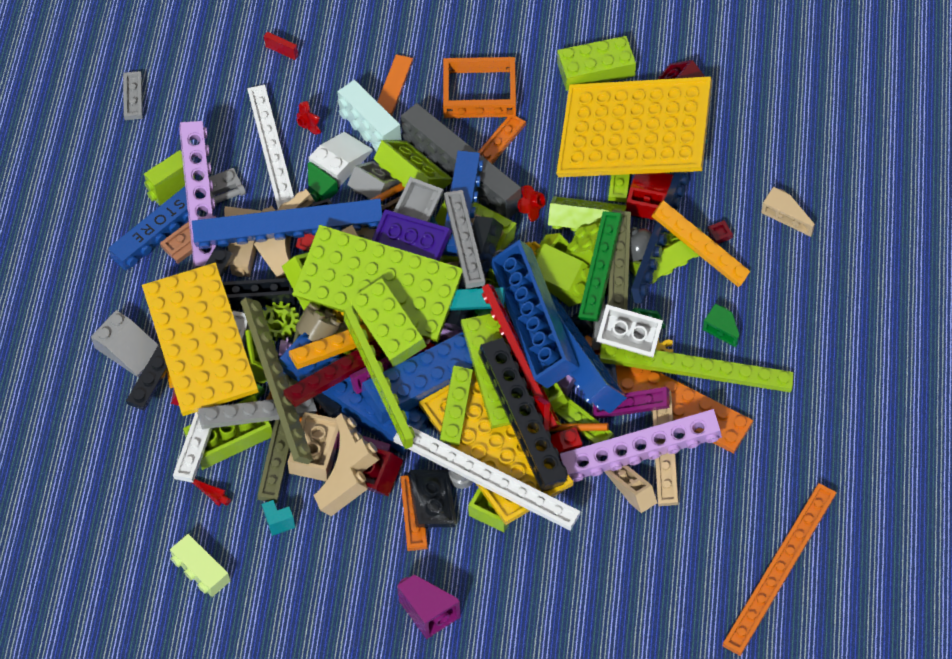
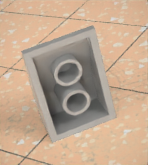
[91,310,158,377]

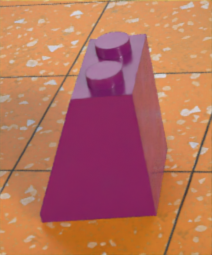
[397,574,461,639]

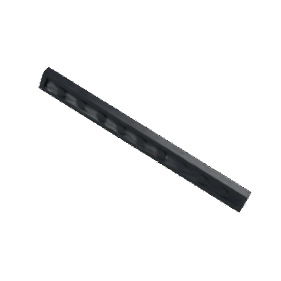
[126,247,234,411]

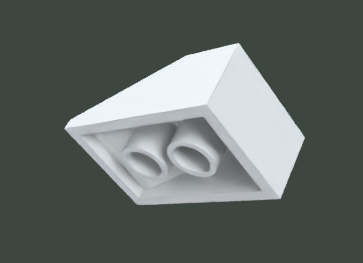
[308,132,373,188]

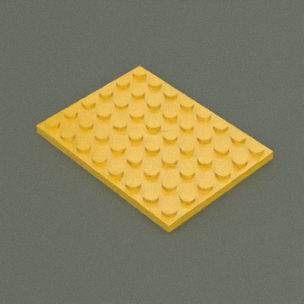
[556,77,712,177]

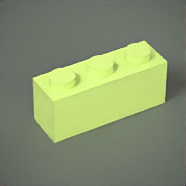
[170,534,230,597]

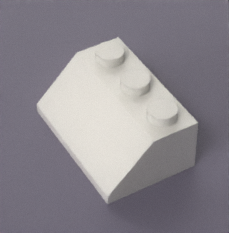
[596,305,663,358]

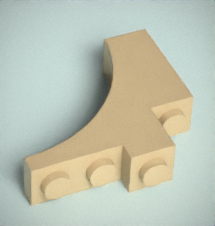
[254,189,315,278]
[314,413,379,516]

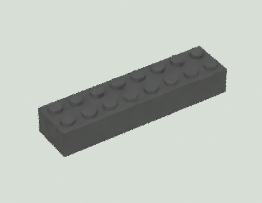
[401,103,521,219]

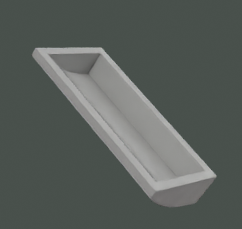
[393,177,444,222]

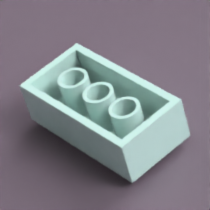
[337,80,402,152]

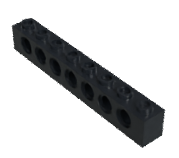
[478,338,568,492]

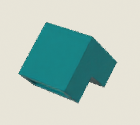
[262,500,296,536]

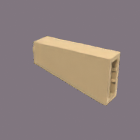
[224,206,261,277]

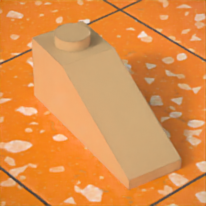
[761,187,815,237]
[605,465,657,513]

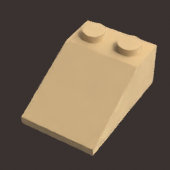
[288,412,340,481]

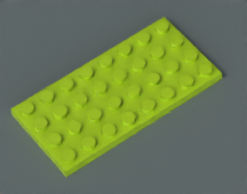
[292,225,463,342]

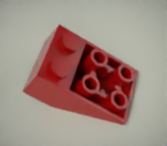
[626,173,673,220]

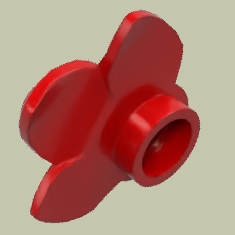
[296,101,321,135]
[517,185,546,222]

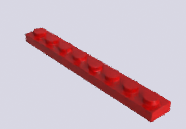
[482,284,561,429]

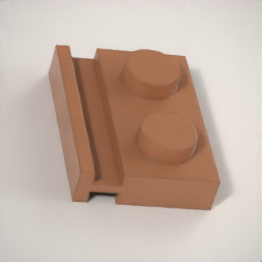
[160,222,192,264]

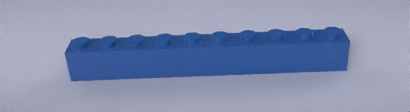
[192,199,382,249]

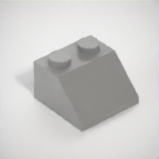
[347,161,400,200]

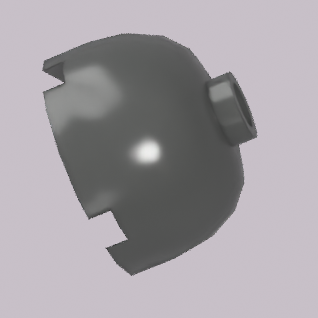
[629,227,652,262]

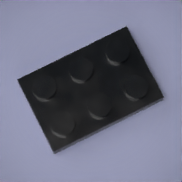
[408,470,457,527]

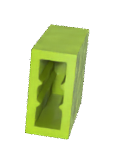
[144,150,195,206]

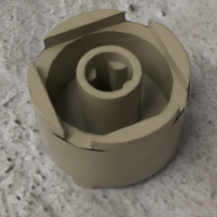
[296,302,341,342]

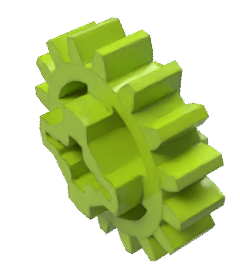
[262,301,299,341]

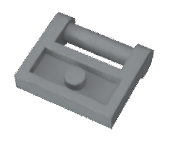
[200,168,246,206]

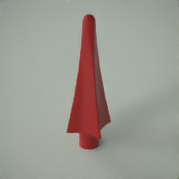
[191,479,231,507]

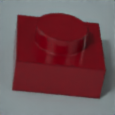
[707,220,733,244]

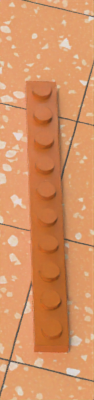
[722,483,837,656]

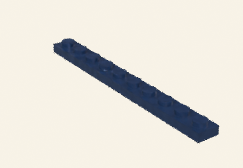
[631,172,689,304]

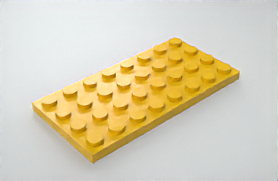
[142,262,259,416]
[419,371,573,525]

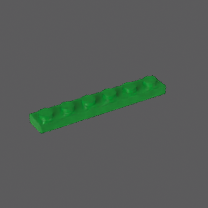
[578,211,623,322]

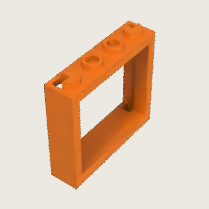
[443,57,516,118]

